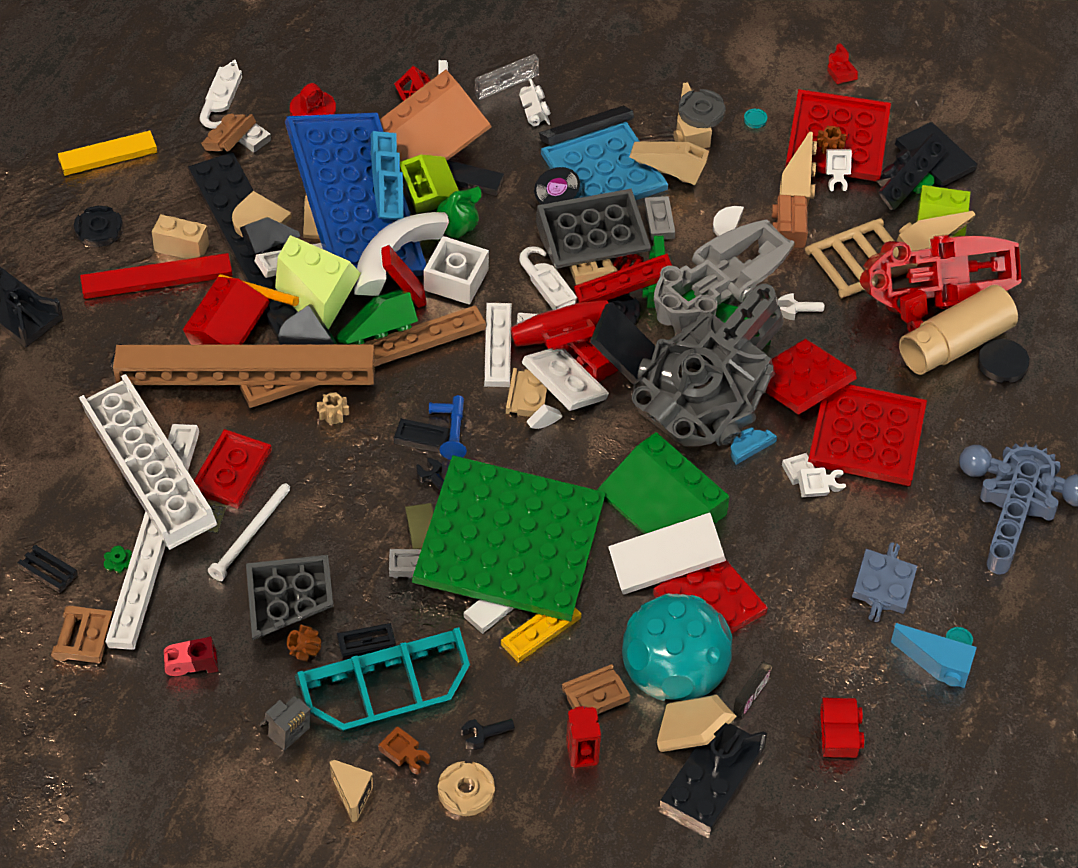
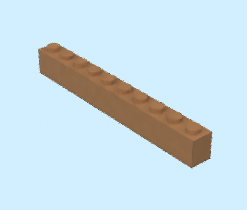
[113,344,375,385]

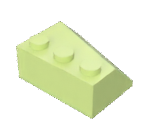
[275,235,361,330]

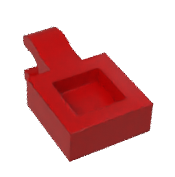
[900,289,928,332]

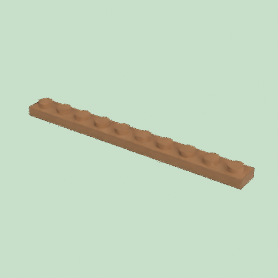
[240,305,486,408]

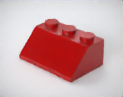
[183,277,270,345]

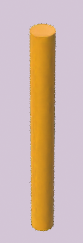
[218,274,299,306]

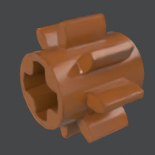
[817,126,846,154]
[287,625,321,661]

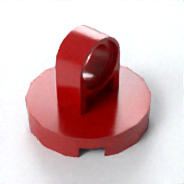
[290,83,336,116]

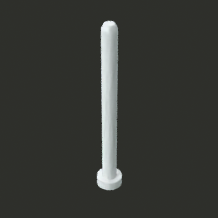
[208,483,290,581]

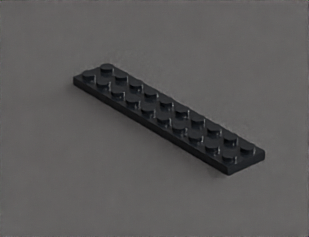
[188,152,298,341]

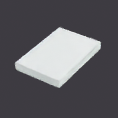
[522,348,609,411]

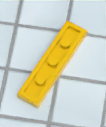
[58,131,157,176]

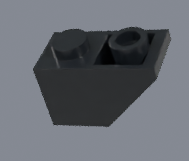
[239,217,300,255]

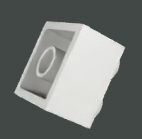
[424,236,489,305]

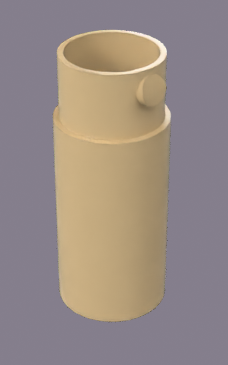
[899,285,1018,375]

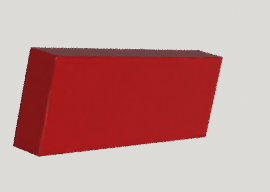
[381,245,426,308]

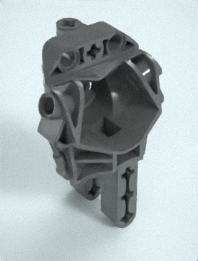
[632,284,784,446]

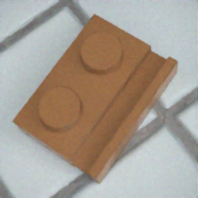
[201,113,256,151]
[562,664,630,714]

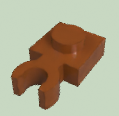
[378,726,430,775]

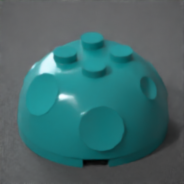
[622,593,733,701]

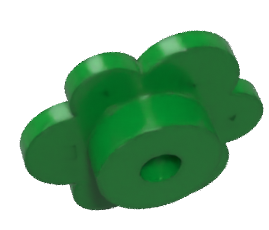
[104,546,132,573]

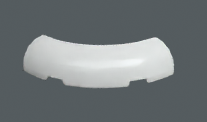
[354,212,449,296]

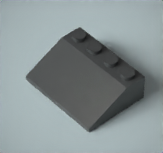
[536,188,651,268]

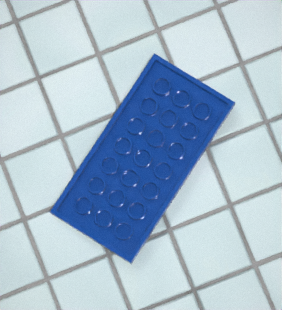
[285,113,426,278]

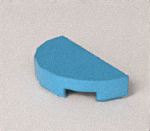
[730,428,777,465]

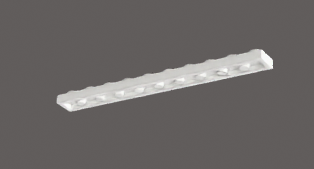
[105,424,200,650]

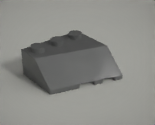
[246,555,333,640]

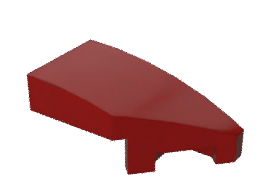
[827,43,858,84]

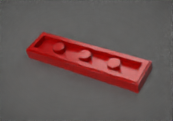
[574,253,672,303]

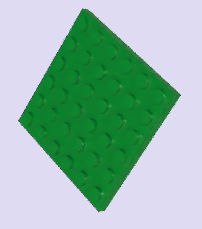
[412,455,606,622]

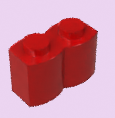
[820,698,864,758]

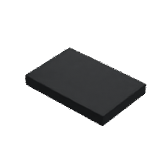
[895,122,978,187]
[590,302,655,388]

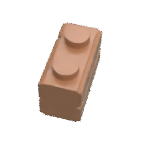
[771,195,808,248]

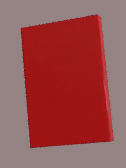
[193,429,272,509]

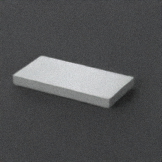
[608,513,726,595]

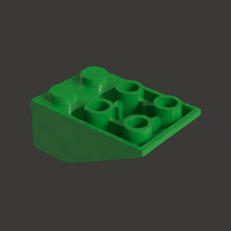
[335,290,418,345]

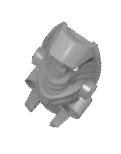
[654,220,795,336]

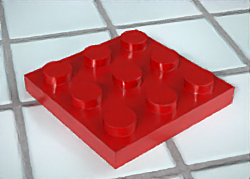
[765,338,857,415]
[653,560,768,634]

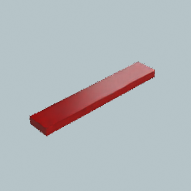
[80,253,233,299]

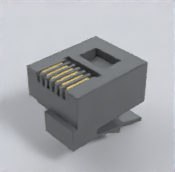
[259,696,311,751]

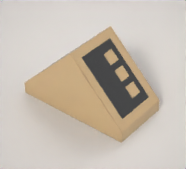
[329,760,373,822]

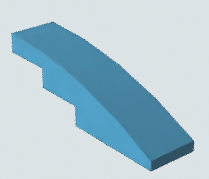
[370,131,403,220]

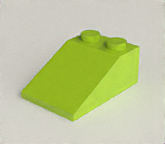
[916,185,970,237]

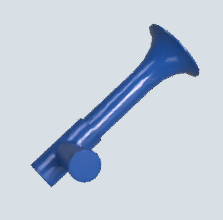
[429,395,467,460]

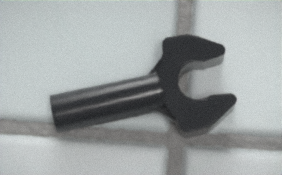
[416,458,444,491]
[461,719,515,750]

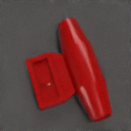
[510,300,608,350]

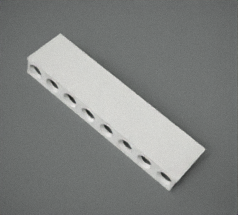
[79,374,217,550]

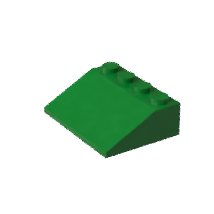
[597,432,730,534]

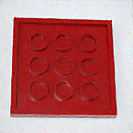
[785,89,891,181]
[808,384,927,486]

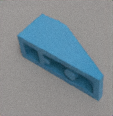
[891,623,977,688]

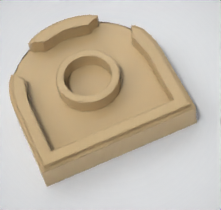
[232,191,292,237]

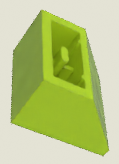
[400,154,459,214]

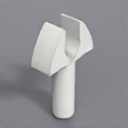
[778,293,825,320]

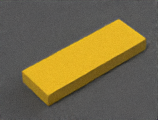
[501,607,581,663]

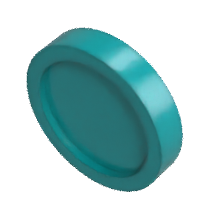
[744,108,768,128]
[945,627,973,646]

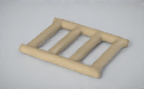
[805,218,918,298]

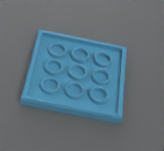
[541,122,668,200]

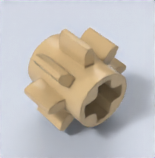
[317,392,349,425]

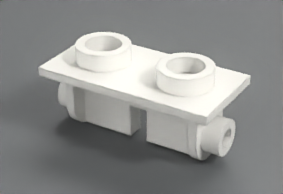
[519,78,551,126]

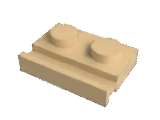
[506,368,548,417]

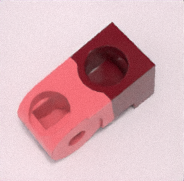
[163,636,219,676]

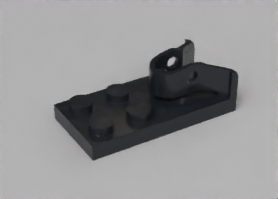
[0,267,63,348]
[660,723,768,833]

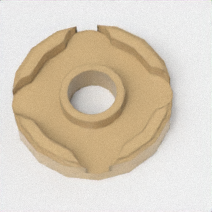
[438,761,495,816]

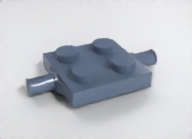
[852,542,917,622]

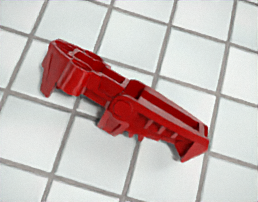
[860,234,1022,314]

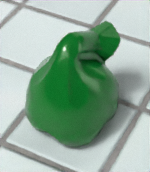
[436,186,482,239]

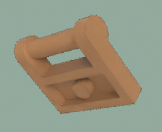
[51,606,113,663]

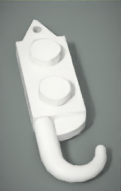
[200,60,242,129]
[519,246,577,310]

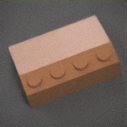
[380,69,492,162]

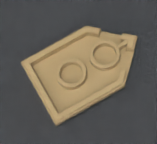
[657,695,737,752]

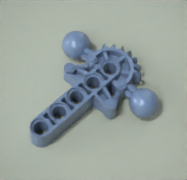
[959,442,1078,574]

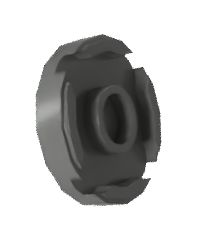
[678,89,726,128]

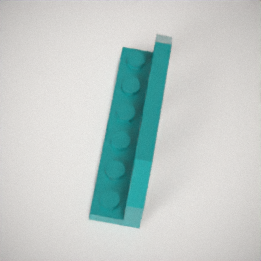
[294,627,470,731]

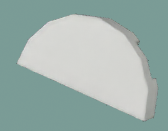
[713,206,744,237]

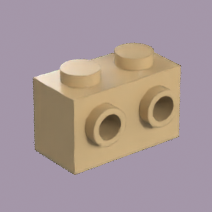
[152,214,209,259]

